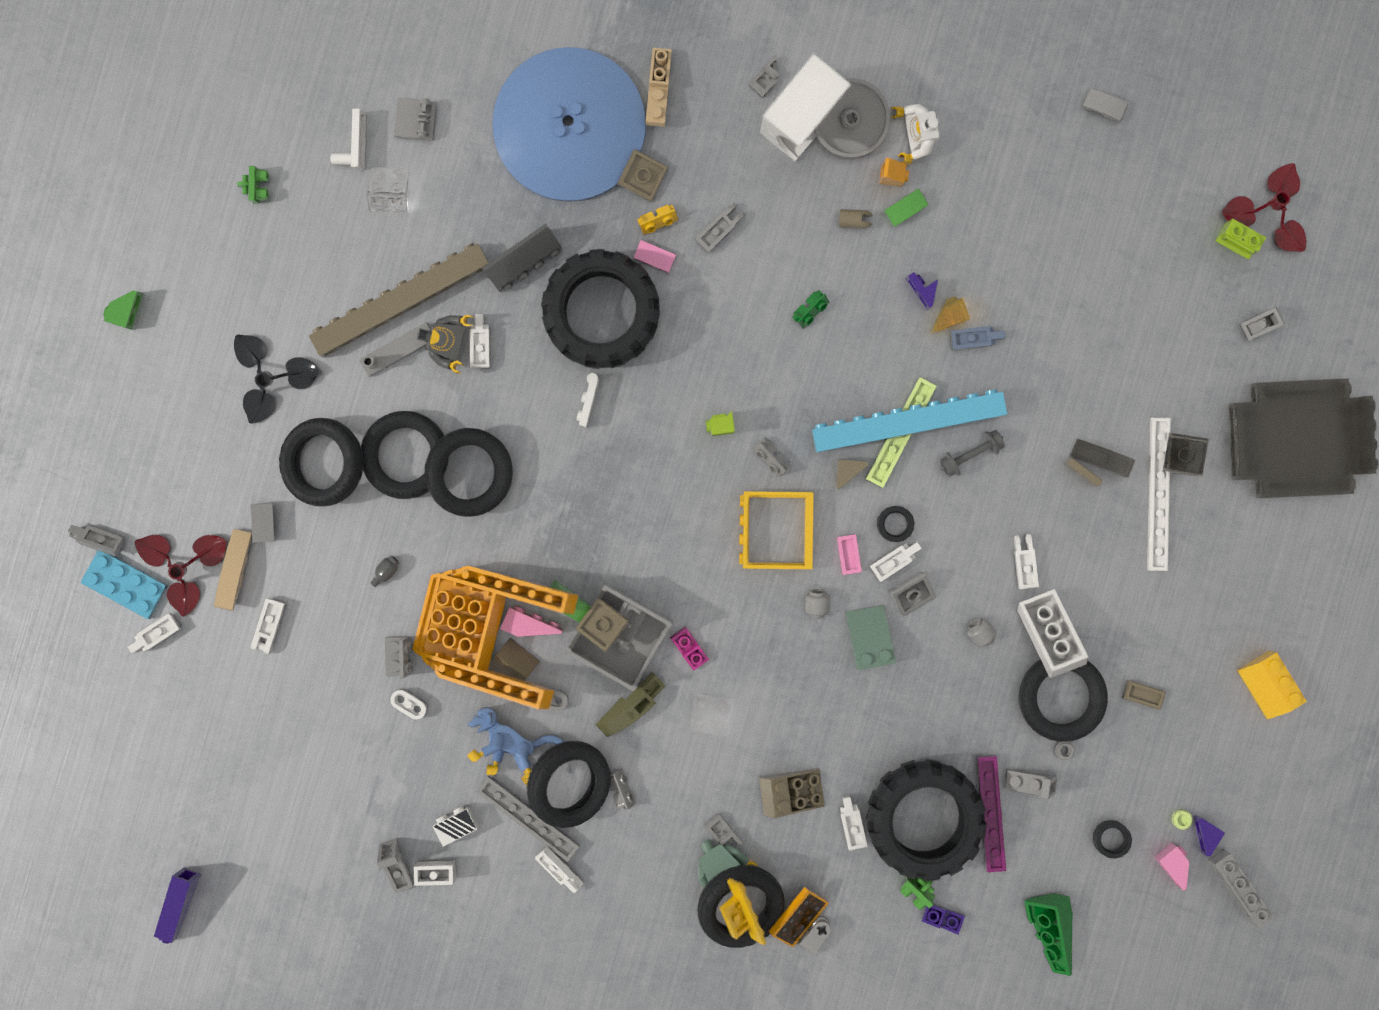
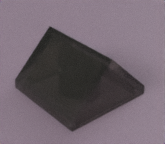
[1163,433,1209,477]

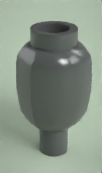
[370,555,400,587]

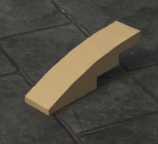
[214,529,252,611]

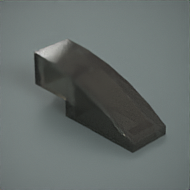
[1070,439,1135,478]

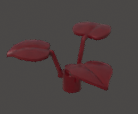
[1222,163,1307,252]
[135,534,227,617]

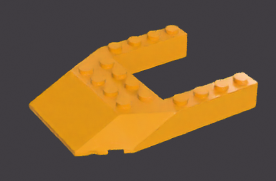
[412,566,578,709]

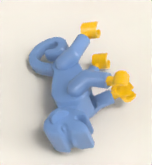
[467,707,564,785]

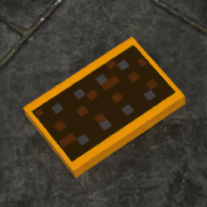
[769,887,829,947]

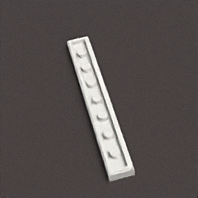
[1147,417,1171,571]

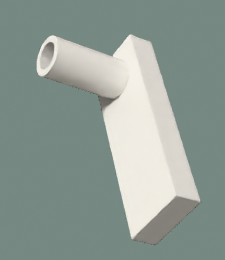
[330,109,366,170]

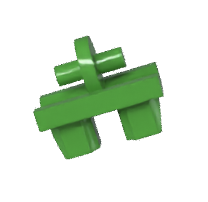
[237,166,269,204]
[900,877,935,910]

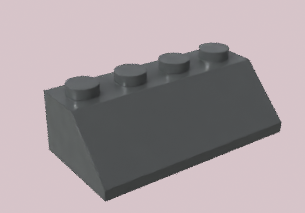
[482,223,562,292]

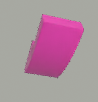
[670,626,709,671]

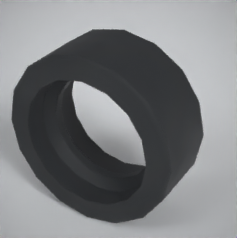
[877,506,915,542]
[1093,820,1132,859]

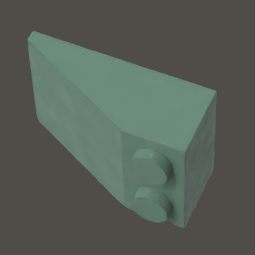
[845,605,896,670]

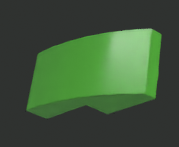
[884,188,929,227]

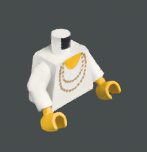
[890,104,939,165]

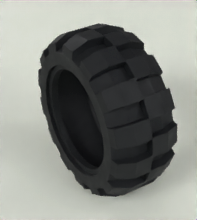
[541,249,660,369]
[866,759,987,881]

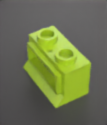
[1215,219,1267,260]
[705,411,735,436]

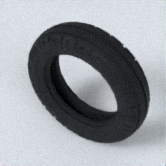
[361,411,449,499]
[279,418,364,507]
[425,428,513,517]
[1019,659,1108,742]
[527,741,611,828]
[697,865,785,948]

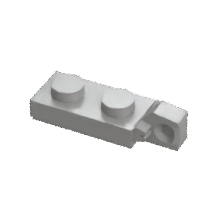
[68,525,124,557]

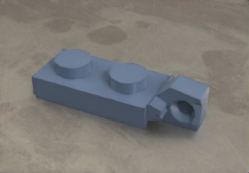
[951,326,1005,350]

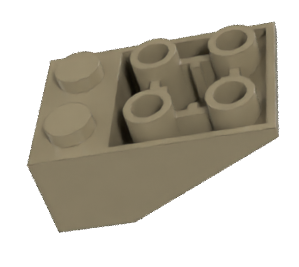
[759,769,825,818]

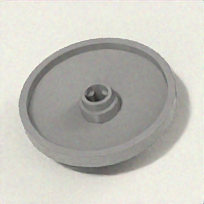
[814,78,890,158]

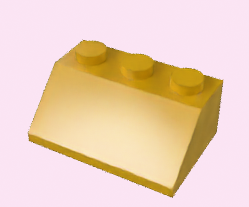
[1237,650,1307,719]

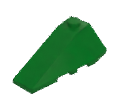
[1025,893,1073,976]

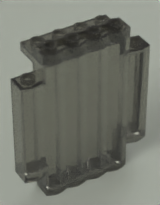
[1229,378,1378,498]

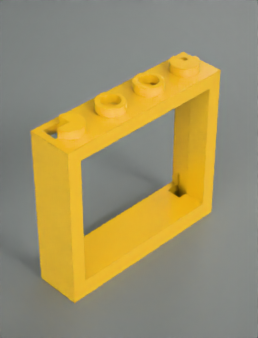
[739,491,814,569]

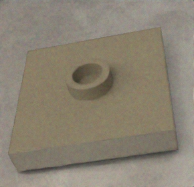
[617,149,668,202]
[575,598,630,652]

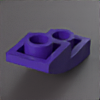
[922,904,965,935]

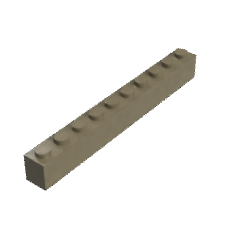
[309,243,489,358]

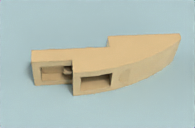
[646,48,672,127]

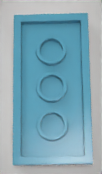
[80,551,168,619]

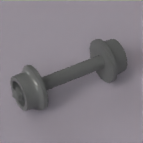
[940,430,1005,477]

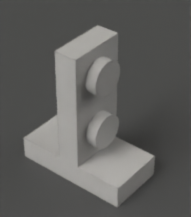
[1005,770,1057,799]
[377,838,414,894]

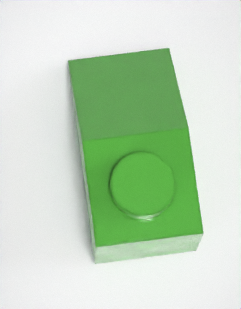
[103,290,143,330]

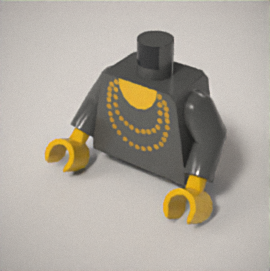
[417,315,474,374]

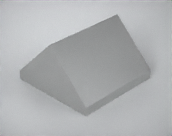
[888,572,936,617]

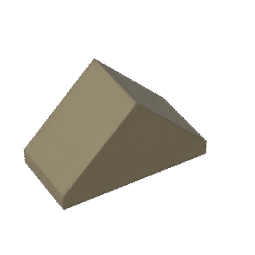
[835,459,869,489]

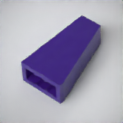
[154,868,201,944]

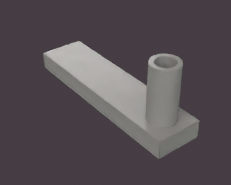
[359,323,430,377]

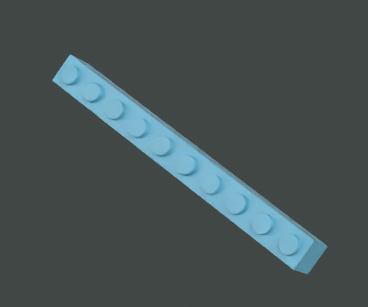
[811,389,1007,453]

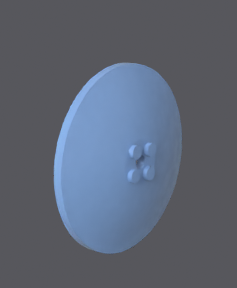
[492,47,646,202]

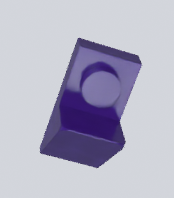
[906,272,938,310]

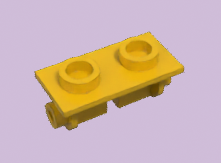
[637,204,678,235]

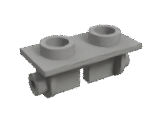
[753,438,790,477]
[610,768,636,811]

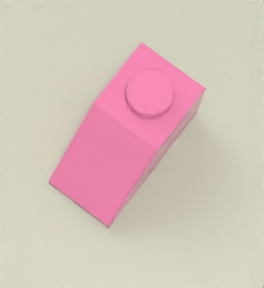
[1154,843,1189,891]

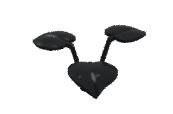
[234,334,320,424]

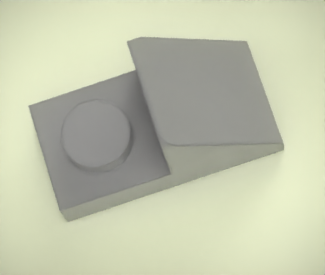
[1241,307,1285,341]

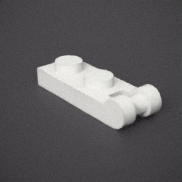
[576,373,599,428]
[251,598,286,655]

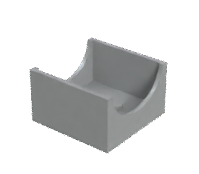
[566,583,673,691]

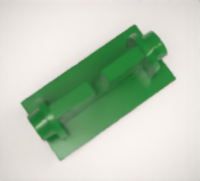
[792,290,829,329]

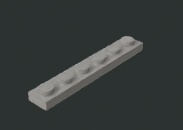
[477,776,580,862]

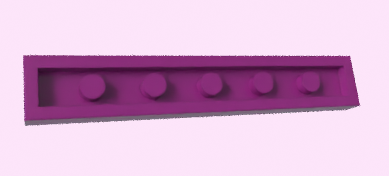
[977,755,1006,873]

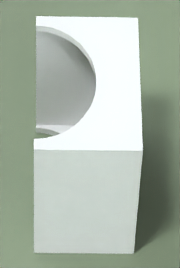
[760,54,851,162]

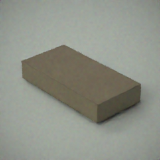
[1064,458,1103,487]
[1122,680,1166,710]

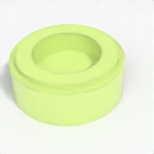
[1172,809,1193,830]

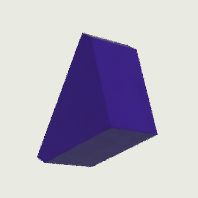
[1193,815,1225,857]

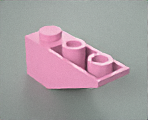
[500,605,563,637]

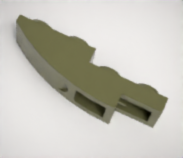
[595,672,665,737]

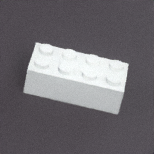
[1017,589,1088,678]

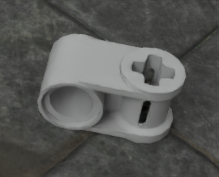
[798,916,831,956]

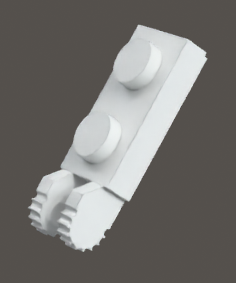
[1014,534,1039,589]

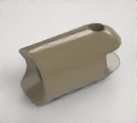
[839,209,873,228]

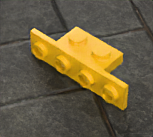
[719,879,766,945]

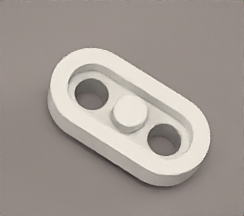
[390,689,427,719]

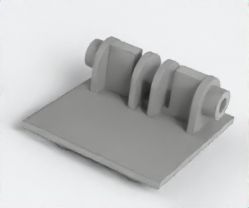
[394,98,436,140]

